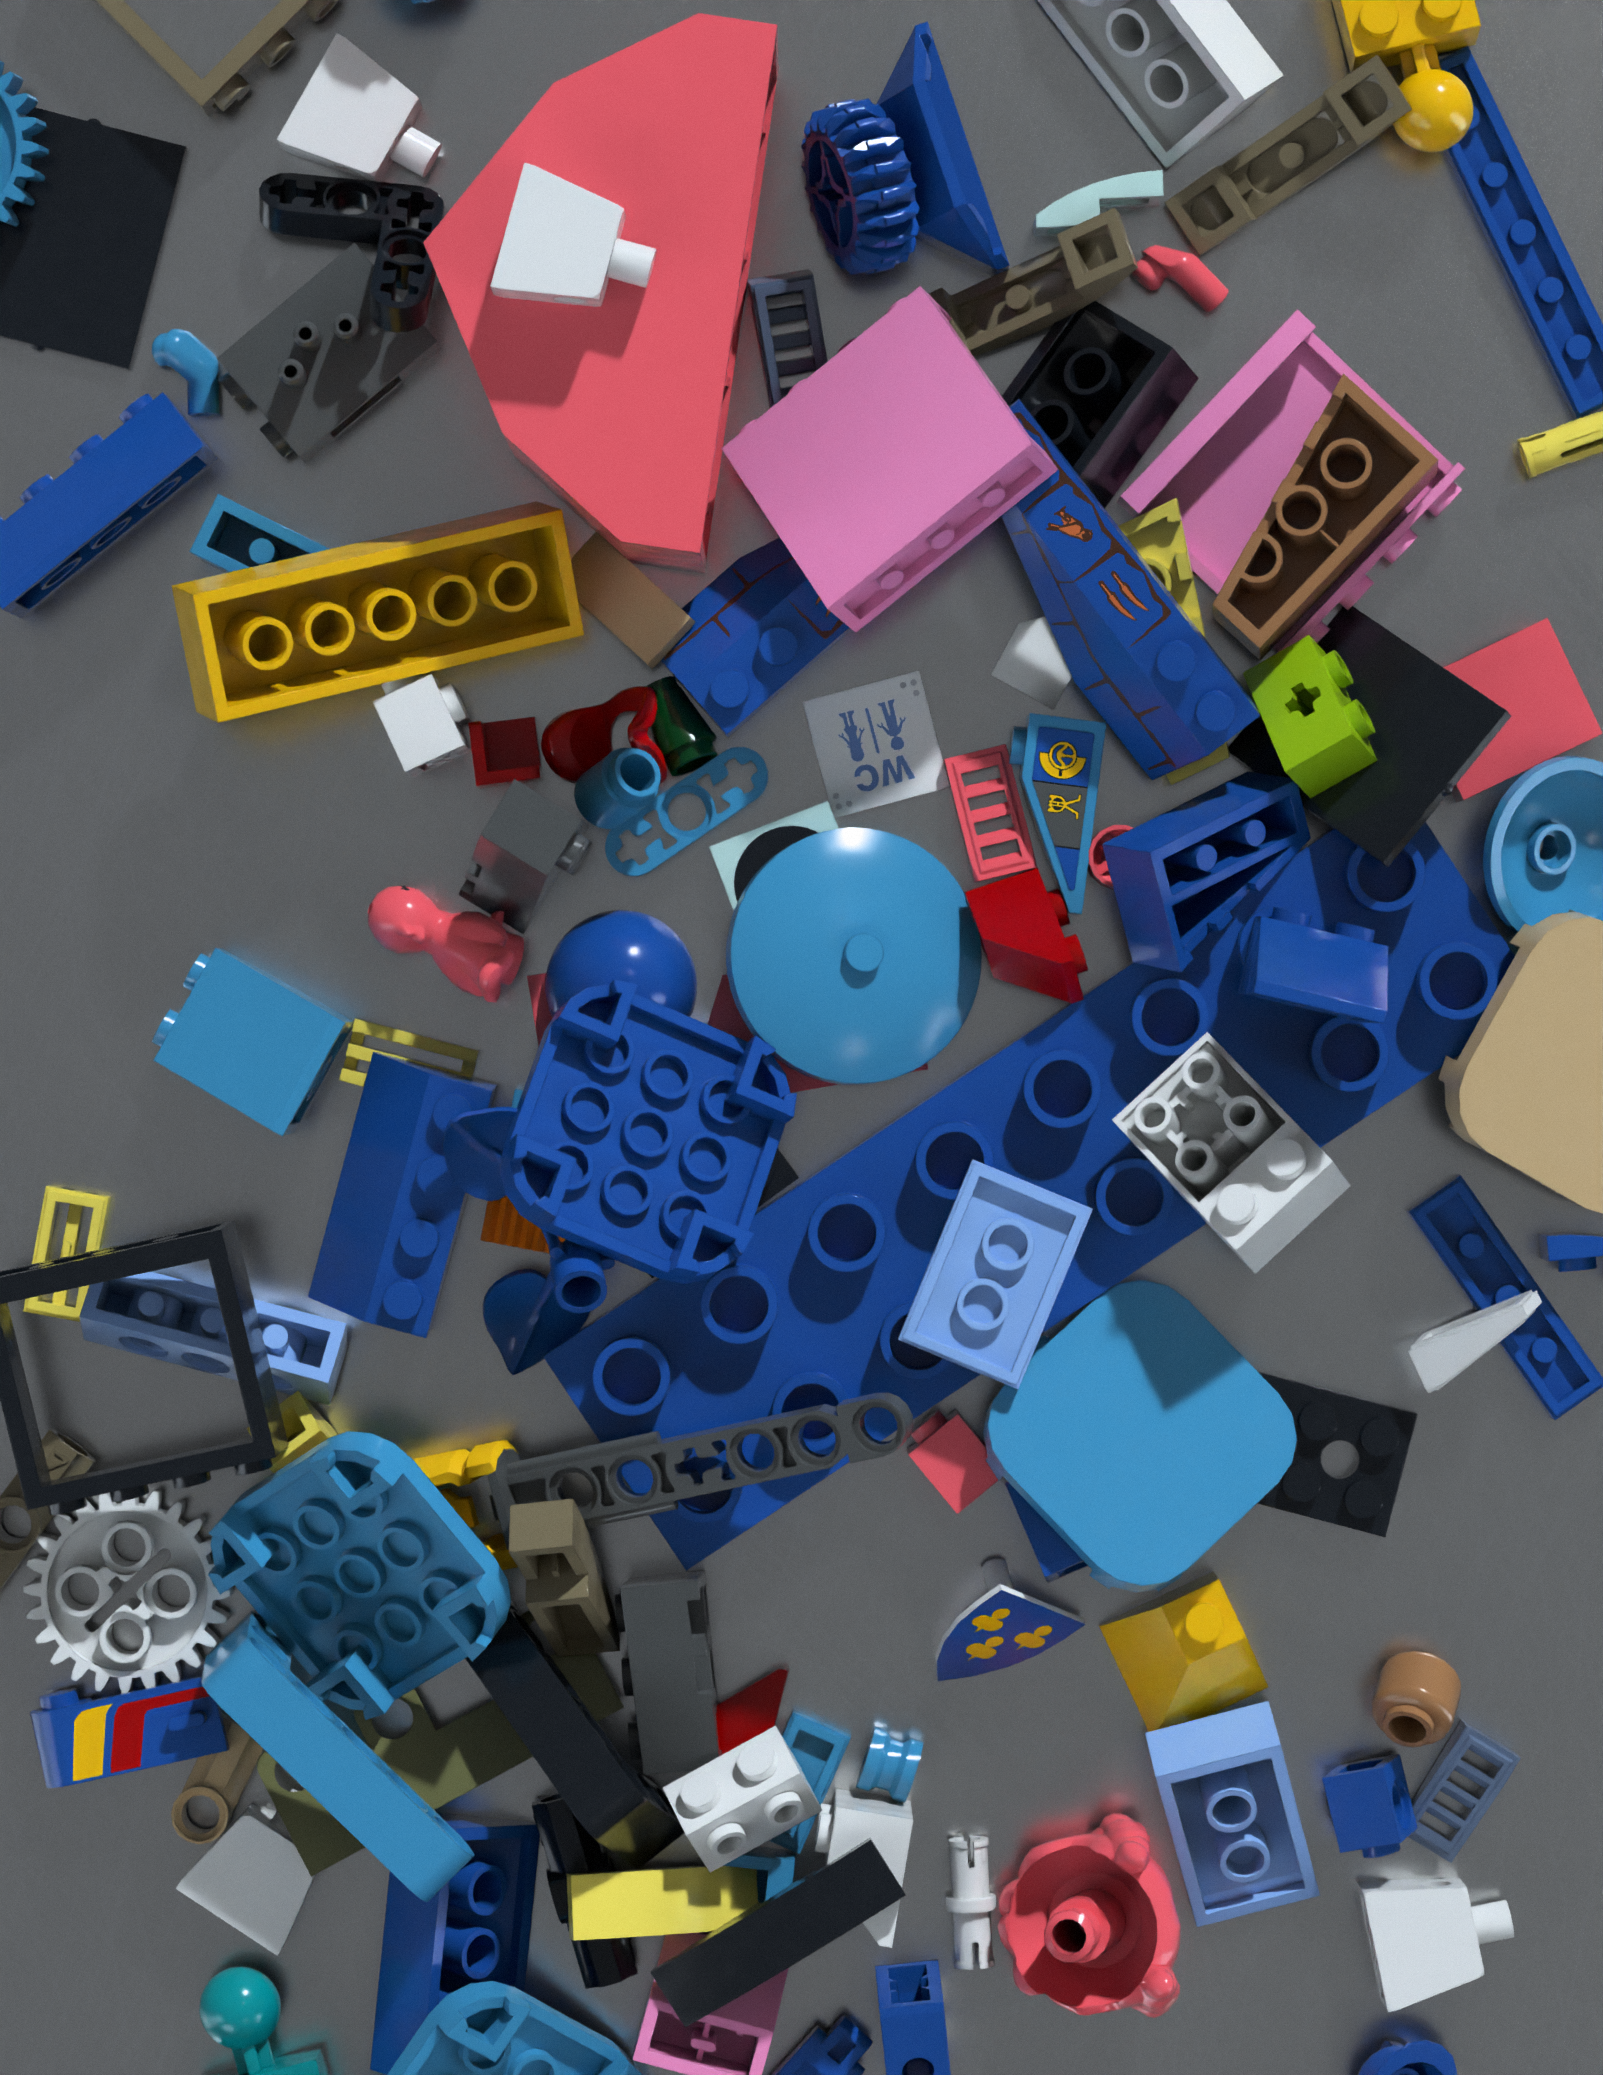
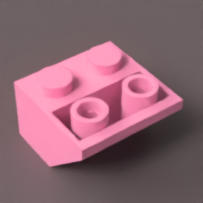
[633,1932,789,2075]

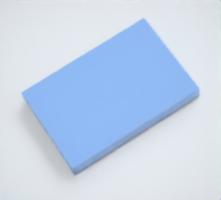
[898,1159,1093,1389]

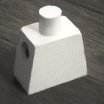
[277,33,442,182]
[490,163,657,307]
[176,1789,316,1956]
[1357,1878,1514,2012]

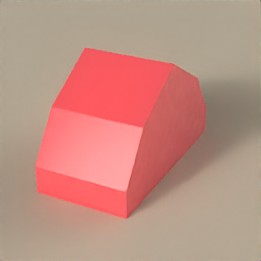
[423,13,779,574]

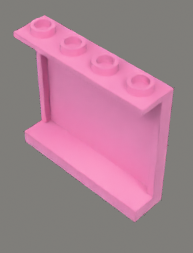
[721,286,1058,633]
[1117,309,1465,653]

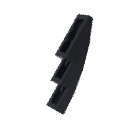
[651,1838,906,2027]

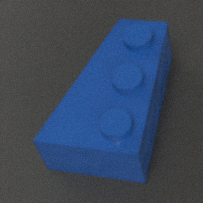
[1102,771,1311,972]

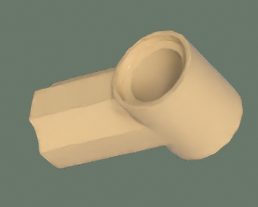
[171,1713,264,1844]

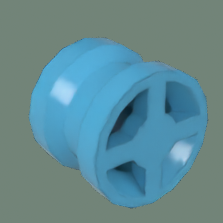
[856,1727,924,1803]

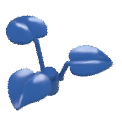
[442,1107,615,1375]

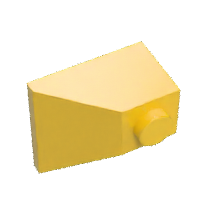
[1099,1571,1268,1732]

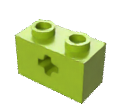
[1243,635,1378,799]

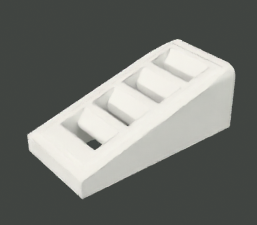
[1408,1290,1542,1394]

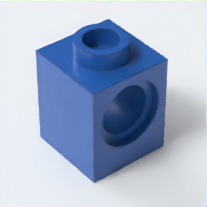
[1322,1754,1417,1858]

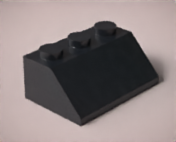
[1002,301,1199,509]

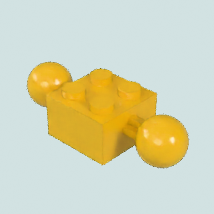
[1332,0,1481,152]

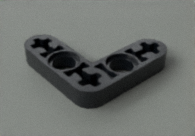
[259,173,444,333]

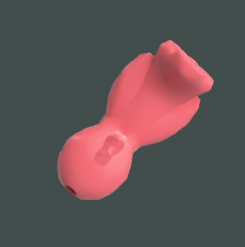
[368,885,524,1002]

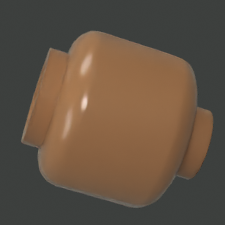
[1372,1651,1461,1748]

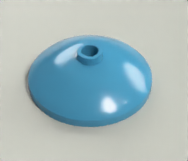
[1483,756,1603,934]

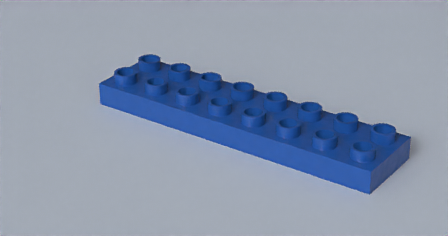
[543,822,1515,1571]

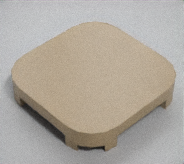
[1438,909,1603,1214]

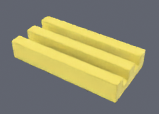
[339,1018,480,1087]
[23,1185,111,1322]

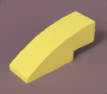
[567,1866,758,1941]

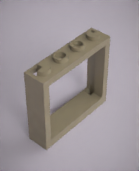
[93,0,339,117]

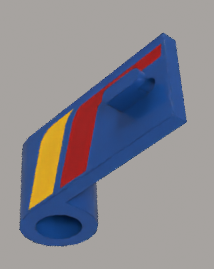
[30,1676,230,1788]

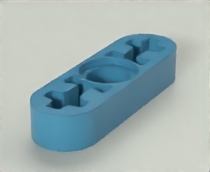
[605,747,768,877]

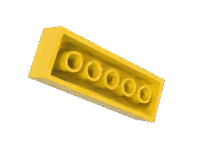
[172,501,584,723]

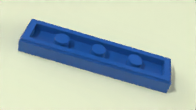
[1407,1174,1603,1420]

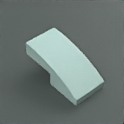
[1033,170,1164,237]

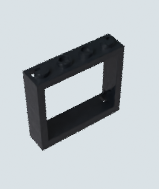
[0,1220,289,1515]

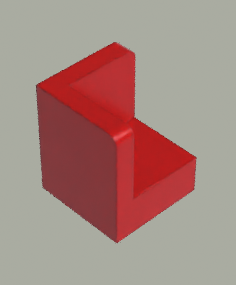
[468,717,544,789]

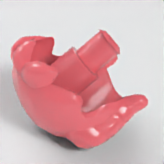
[998,1813,1181,2018]

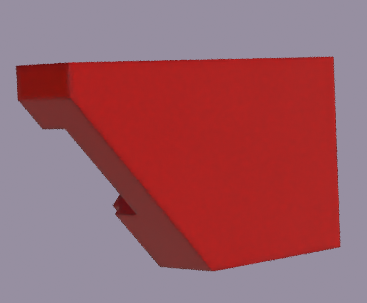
[716,1667,790,1755]

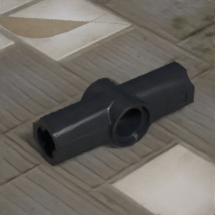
[532,1793,638,1989]

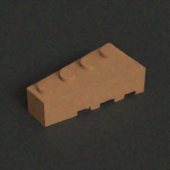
[1212,373,1438,661]

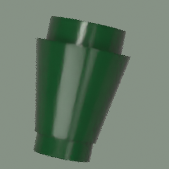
[647,676,717,776]

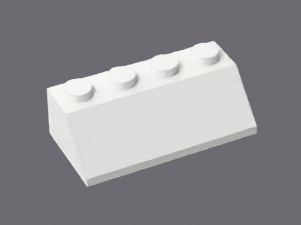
[1037,0,1284,169]

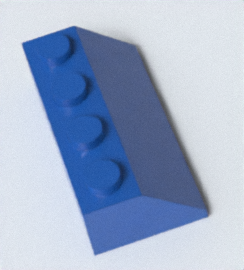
[0,392,218,618]
[308,1052,497,1338]
[370,1813,540,2075]

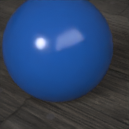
[545,910,697,1018]

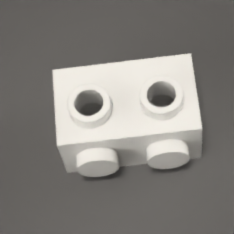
[373,674,472,777]
[663,1726,823,1873]

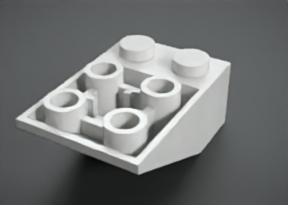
[1112,1032,1351,1274]

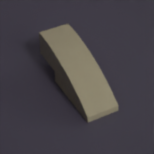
[509,1499,620,1657]

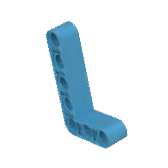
[201,1611,475,1902]

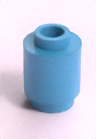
[574,748,661,829]

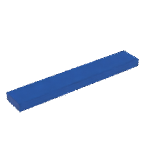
[1439,46,1603,420]

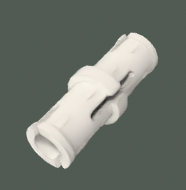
[946,1836,997,1970]

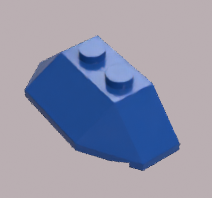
[877,21,1010,276]

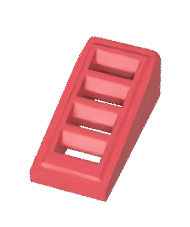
[944,744,1037,883]

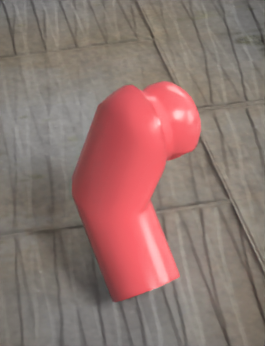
[1132,245,1229,312]

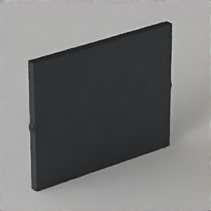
[0,107,187,370]
[1228,606,1511,867]

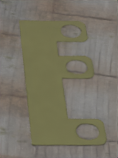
[257,1610,624,1877]

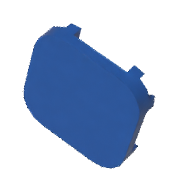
[500,979,797,1284]

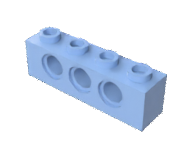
[79,1272,348,1405]

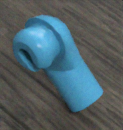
[152,328,220,416]

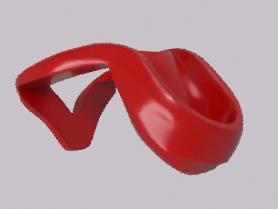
[541,686,667,783]

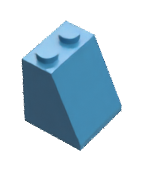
[152,948,354,1136]

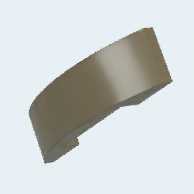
[1164,55,1412,256]
[885,207,1138,357]

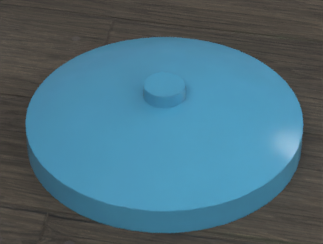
[726,828,982,1085]

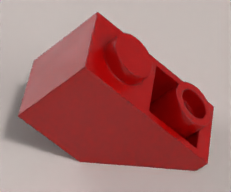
[965,868,1088,1003]

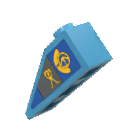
[1009,713,1106,915]

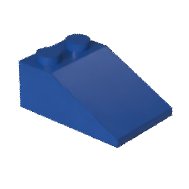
[1237,907,1389,1024]

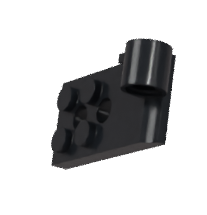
[1257,1371,1418,1537]

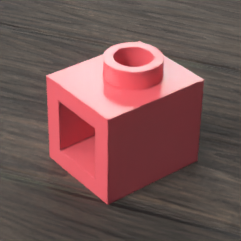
[907,1409,998,1514]

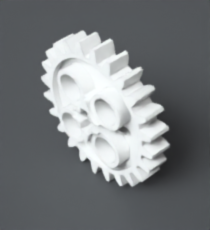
[23,1489,234,1694]

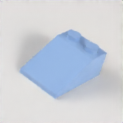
[1145,1701,1320,1927]

